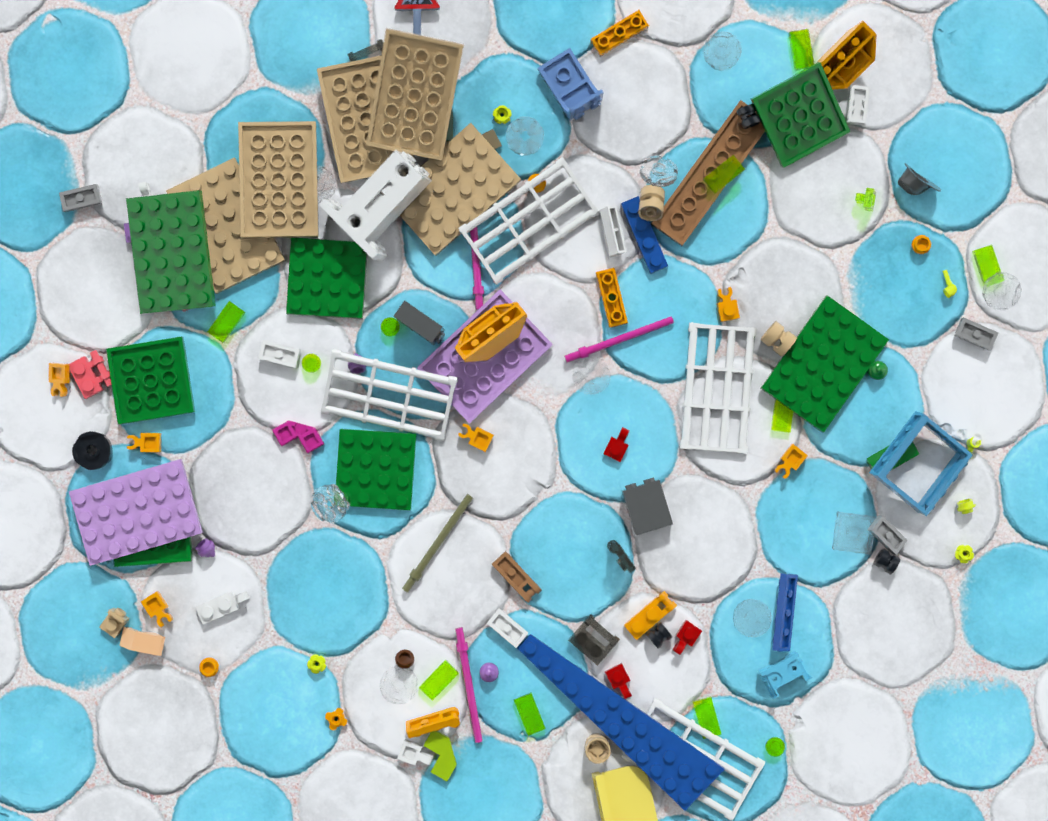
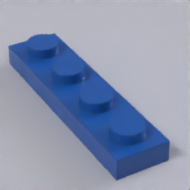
[620,196,668,274]
[773,573,798,651]

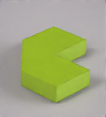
[423,731,457,781]

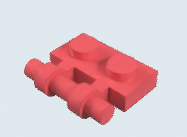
[69,350,112,399]

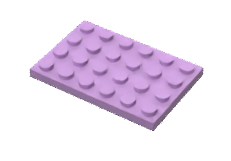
[417,289,553,424]
[69,459,203,566]

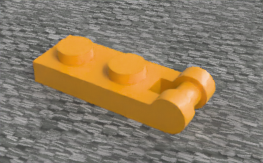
[624,590,677,640]
[406,707,460,739]

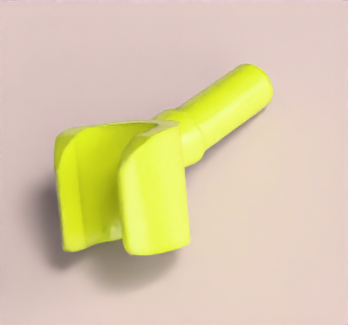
[942,270,957,298]
[966,437,981,453]

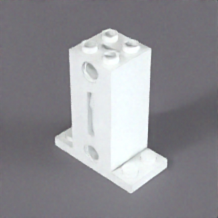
[319,150,432,261]

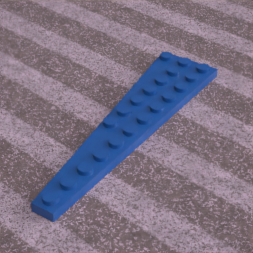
[517,633,725,811]

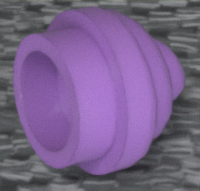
[348,353,367,374]
[195,538,215,557]
[480,663,499,682]

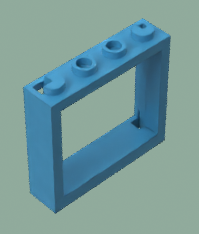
[869,411,973,516]

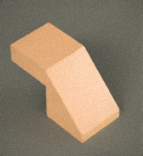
[119,627,165,656]

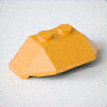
[818,20,877,90]
[455,302,528,362]

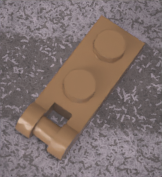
[492,551,542,603]

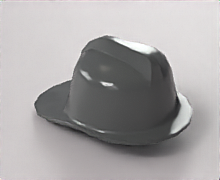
[898,163,942,195]

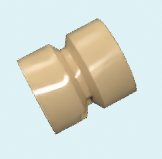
[638,185,665,221]
[761,321,797,357]
[584,733,611,764]

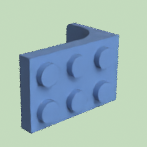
[538,48,604,120]

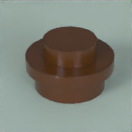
[395,649,414,669]

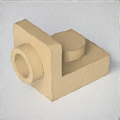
[99,608,130,638]

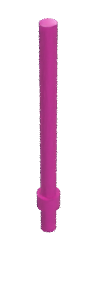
[470,227,484,310]
[564,316,674,363]
[455,627,483,743]

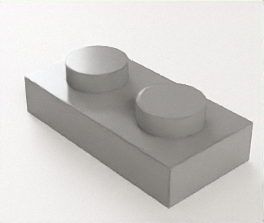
[59,184,102,212]
[954,317,998,351]
[868,515,908,555]

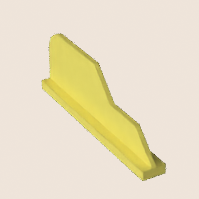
[591,766,658,821]

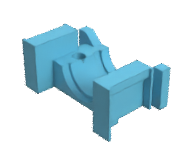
[758,651,812,699]

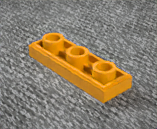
[590,10,649,57]
[596,268,628,328]

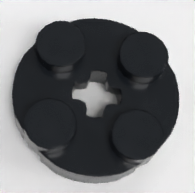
[72,431,112,470]

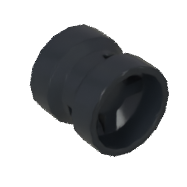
[736,104,761,129]
[873,548,901,575]
[646,622,673,649]

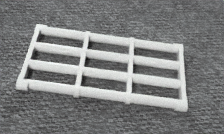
[458,157,600,285]
[679,322,757,454]
[321,349,458,441]
[621,698,765,821]

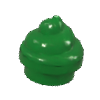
[868,361,888,380]

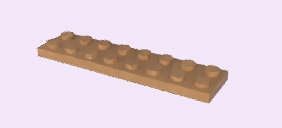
[651,100,765,246]

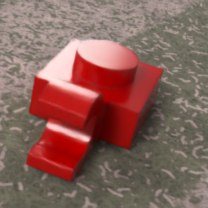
[603,427,630,462]
[672,620,702,655]
[605,663,632,699]

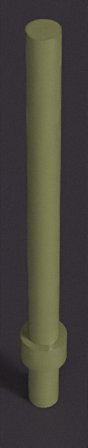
[402,494,473,593]

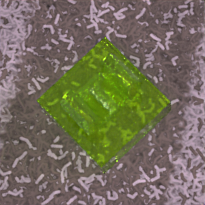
[855,188,876,211]

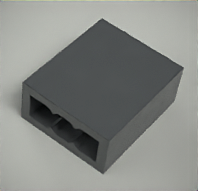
[394,300,445,345]
[622,477,673,535]

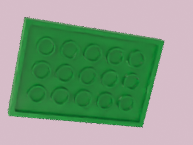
[126,190,216,314]
[760,295,889,433]

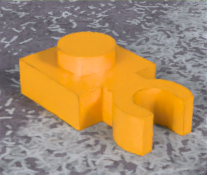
[717,287,740,322]
[49,363,70,397]
[458,424,494,452]
[127,433,161,452]
[774,444,808,479]
[141,591,173,627]

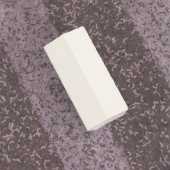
[599,206,627,257]

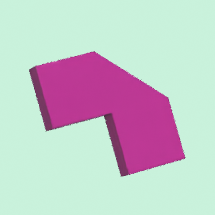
[272,420,325,454]

